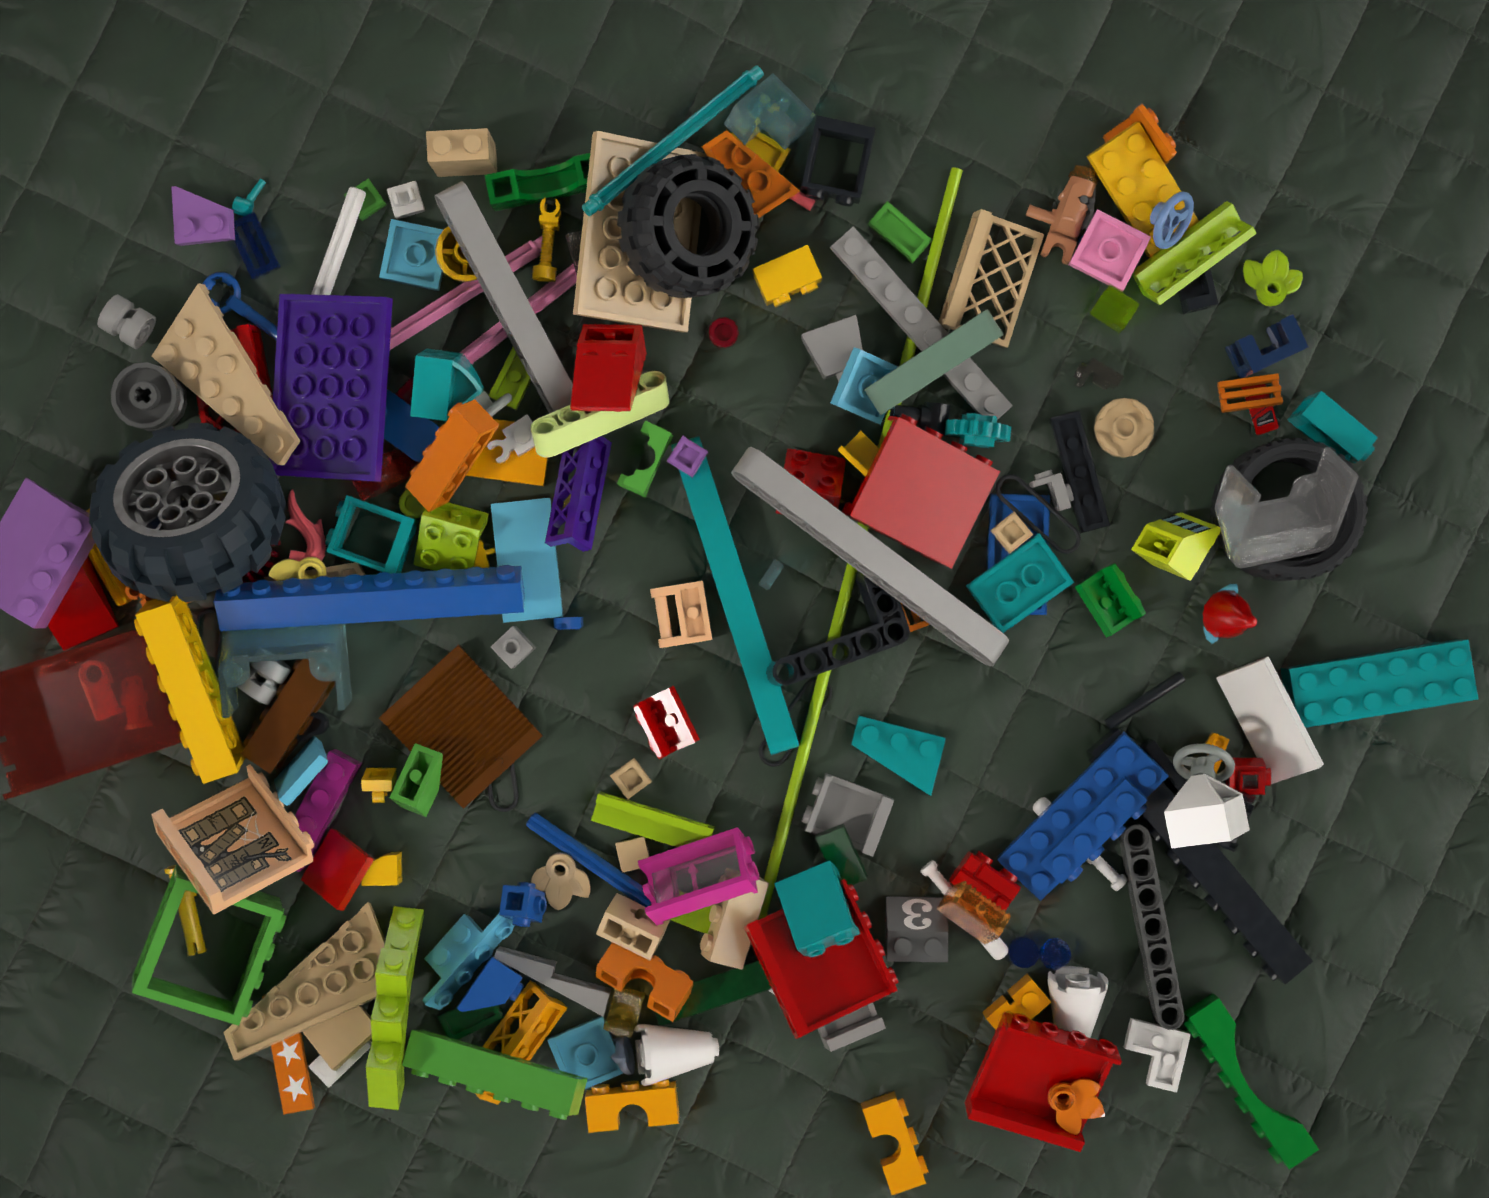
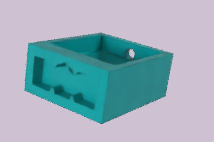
[1287,391,1378,464]
[325,495,419,574]

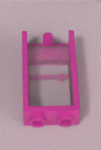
[638,827,759,926]

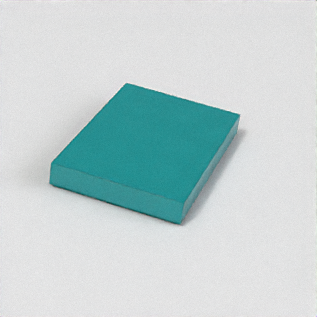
[966,533,1074,633]

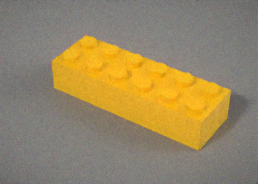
[134,596,245,784]

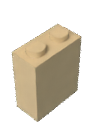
[426,128,497,177]

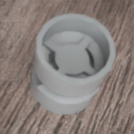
[97,294,156,349]
[236,649,292,705]

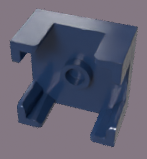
[1225,314,1309,379]

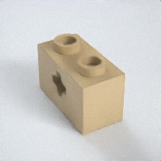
[596,893,671,960]

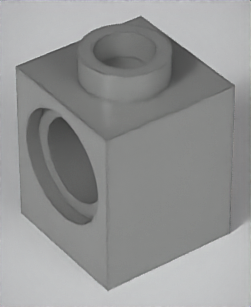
[491,626,536,669]

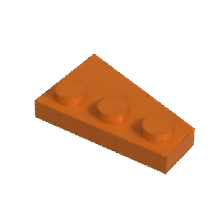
[702,130,801,218]

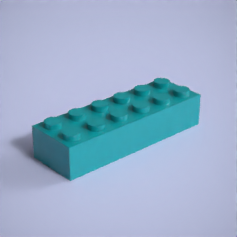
[1280,639,1479,728]

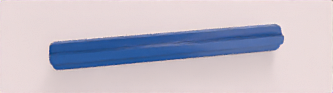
[526,813,651,907]

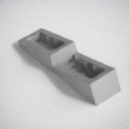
[494,946,612,1017]

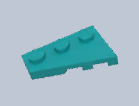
[851,715,946,796]

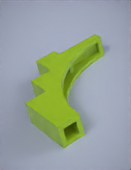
[366,906,424,1110]

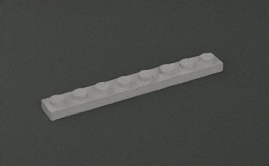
[830,226,1013,420]

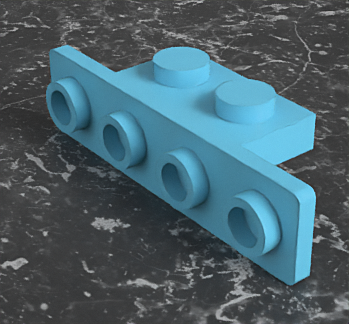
[422,914,514,1010]

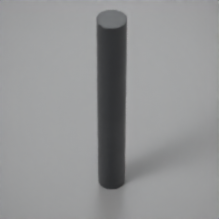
[1104,672,1186,730]

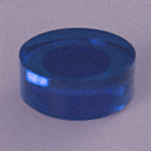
[1008,937,1039,968]
[1039,938,1071,970]

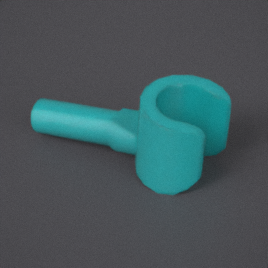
[232,178,266,217]

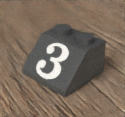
[885,896,948,962]

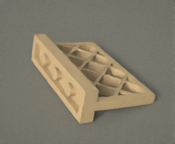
[938,209,1044,348]

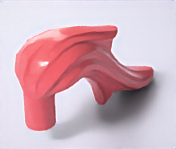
[285,489,326,561]

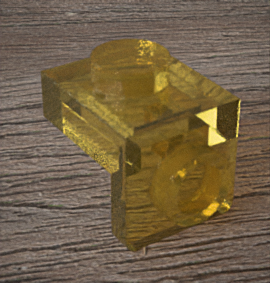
[603,987,646,1038]

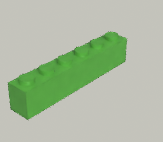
[402,1029,588,1120]

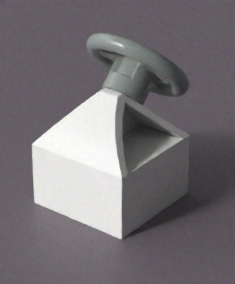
[1164,744,1250,848]

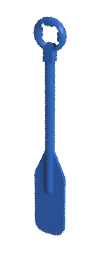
[203,272,439,462]

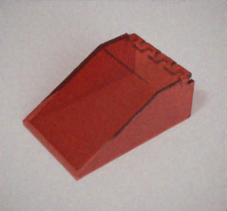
[0,630,182,800]

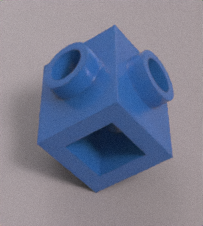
[499,882,547,927]

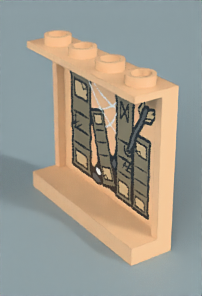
[151,764,314,914]

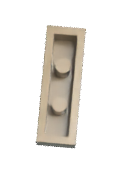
[700,868,769,969]

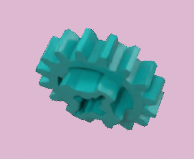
[945,413,1012,448]

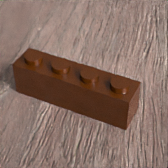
[241,653,343,774]

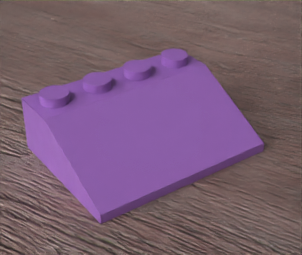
[0,478,95,628]

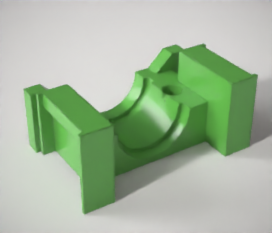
[617,421,674,498]

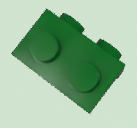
[1075,563,1146,638]

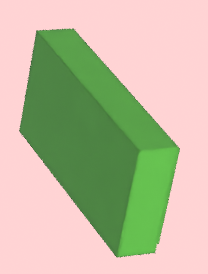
[867,201,932,264]

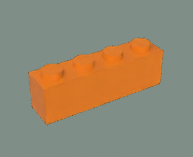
[405,399,499,512]

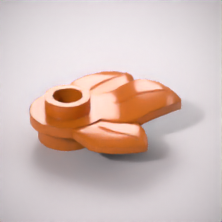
[1048,1079,1105,1135]

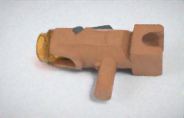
[1026,165,1098,265]

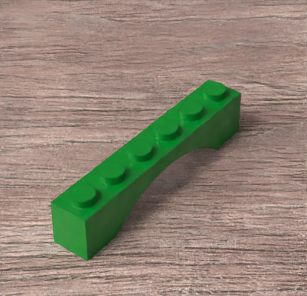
[1184,993,1319,1170]

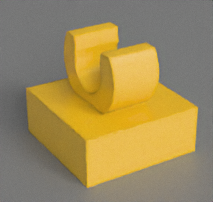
[361,768,397,803]

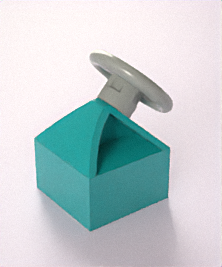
[410,349,512,421]

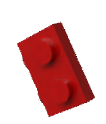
[633,686,700,759]

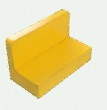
[837,431,879,477]

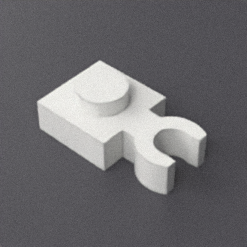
[487,415,535,463]

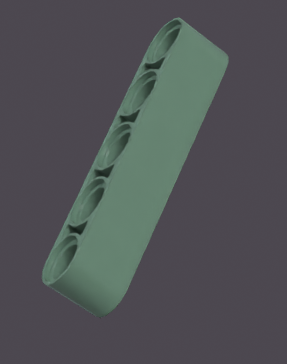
[864,309,1004,415]

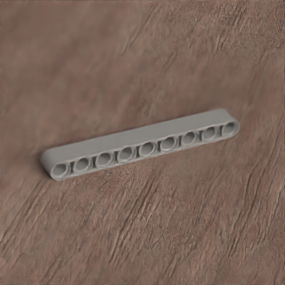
[435,181,573,413]

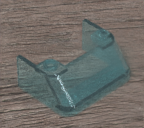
[218,624,352,718]

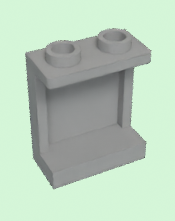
[801,773,894,857]
[818,1003,886,1052]

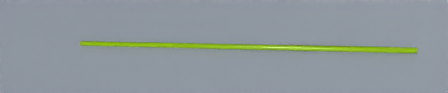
[758,167,963,920]

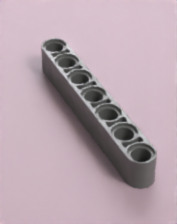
[1118,822,1184,1030]

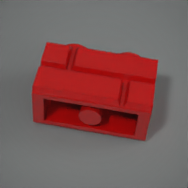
[949,850,1021,917]

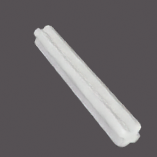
[311,187,366,295]

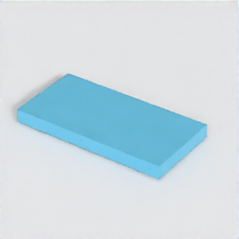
[491,498,563,623]

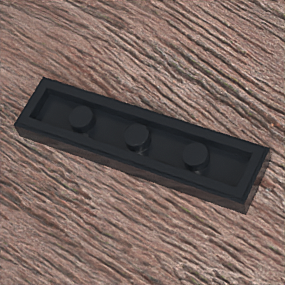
[1049,410,1110,534]

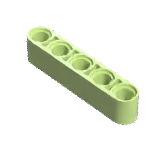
[530,371,670,458]

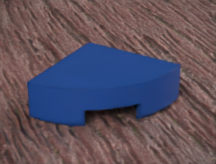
[553,617,583,630]

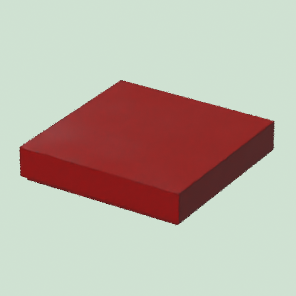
[301,828,374,911]

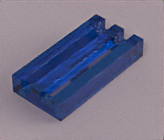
[234,212,281,280]

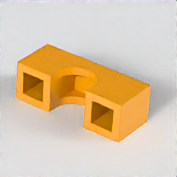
[585,1078,680,1133]
[861,1091,929,1195]

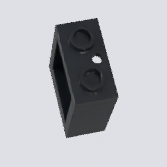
[801,115,876,207]

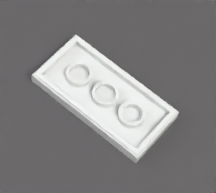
[1216,656,1324,784]

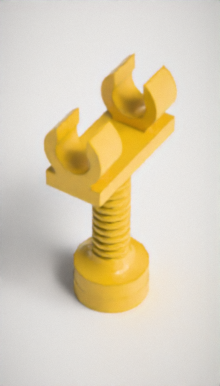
[532,198,561,282]

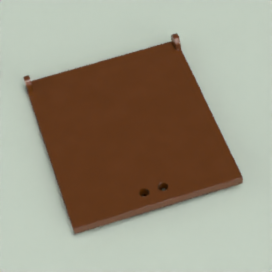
[379,644,543,809]

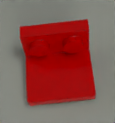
[776,449,846,515]

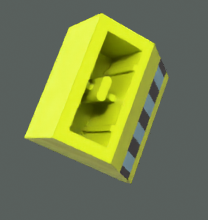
[1131,512,1222,581]

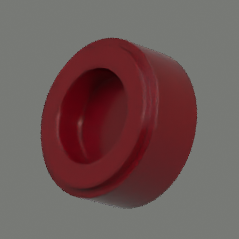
[709,317,739,348]

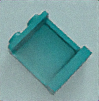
[774,860,860,957]

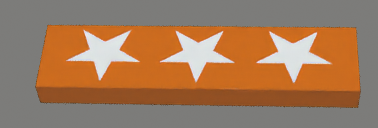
[262,994,315,1115]

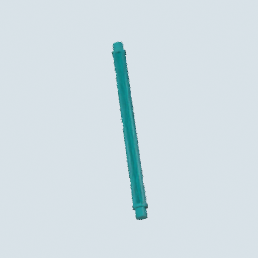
[582,65,764,216]

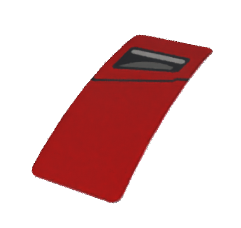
[1241,375,1279,435]

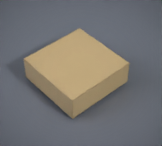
[990,511,1033,554]
[610,757,652,800]
[615,836,650,873]

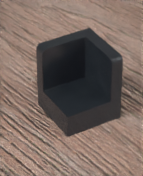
[1178,269,1219,315]

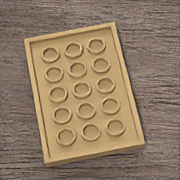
[573,131,707,333]

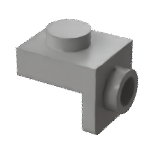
[1029,470,1074,512]

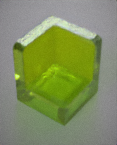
[1090,285,1140,333]

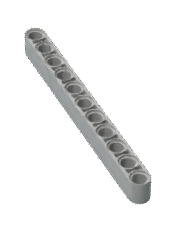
[731,447,1009,666]

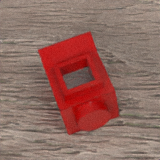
[1225,758,1271,795]

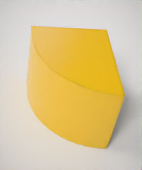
[361,852,402,886]

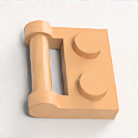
[650,581,713,648]

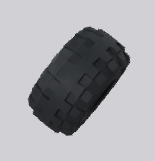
[617,154,759,298]

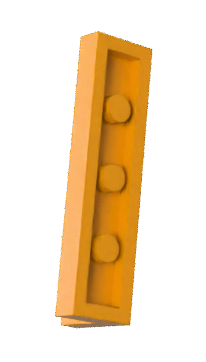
[475,980,568,1105]

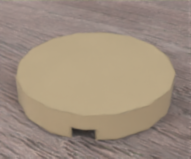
[1094,398,1154,458]

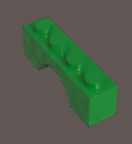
[484,153,590,211]

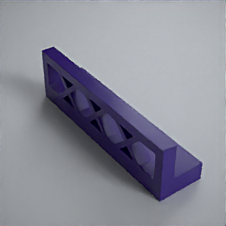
[545,436,612,552]

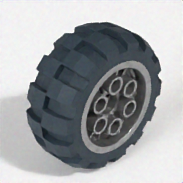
[89,423,286,603]

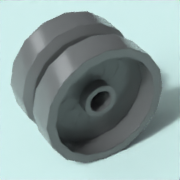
[111,362,188,432]

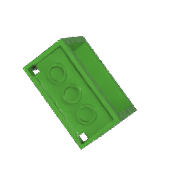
[132,864,286,1026]

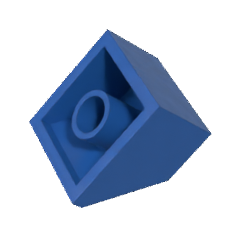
[457,955,524,1012]

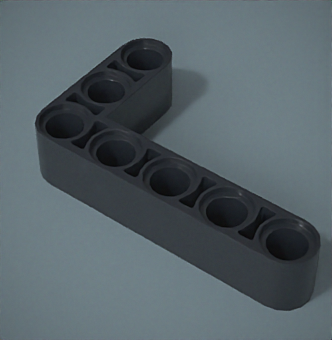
[766,571,910,687]

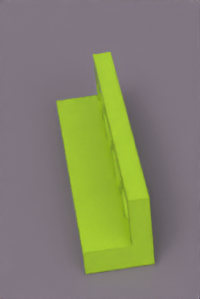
[1132,201,1257,305]
[591,791,714,847]

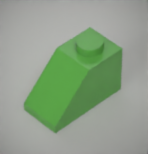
[389,743,443,817]

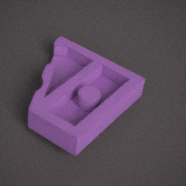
[172,186,235,246]

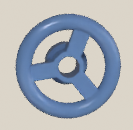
[1150,191,1194,249]

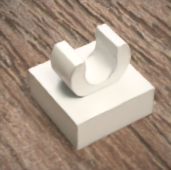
[387,181,425,220]

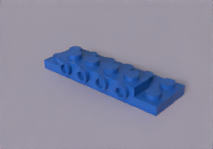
[997,732,1169,901]

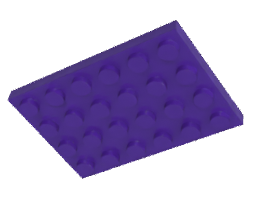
[269,294,393,482]

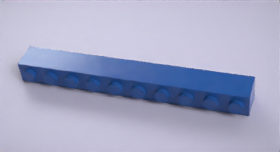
[214,565,525,631]

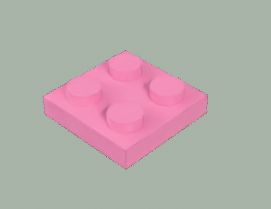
[1068,209,1151,292]

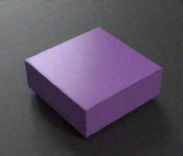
[667,435,708,478]

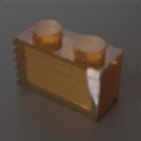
[937,881,1011,945]

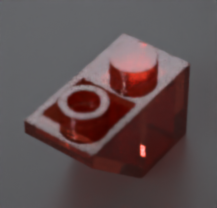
[352,449,420,501]

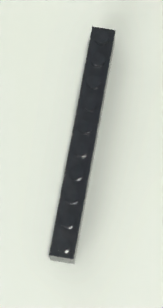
[1087,728,1313,985]

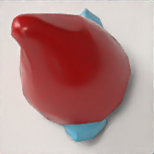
[1203,584,1258,644]

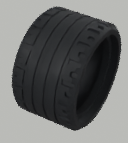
[1210,438,1368,581]

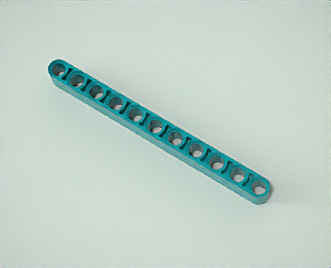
[671,436,799,755]

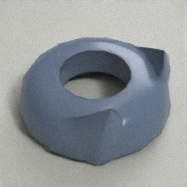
[610,1035,635,1075]

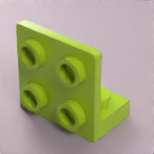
[414,502,489,571]

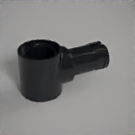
[890,402,950,436]

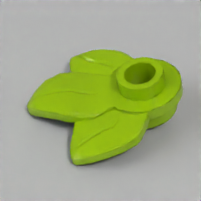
[1243,250,1303,306]

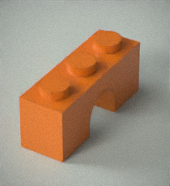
[596,942,694,1022]

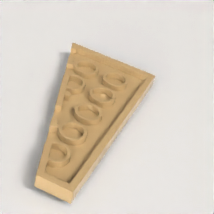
[152,283,300,465]
[223,902,385,1061]

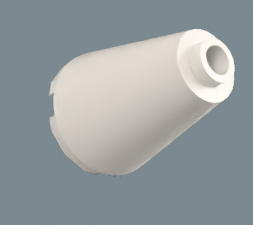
[1047,966,1108,1038]
[635,1024,719,1086]

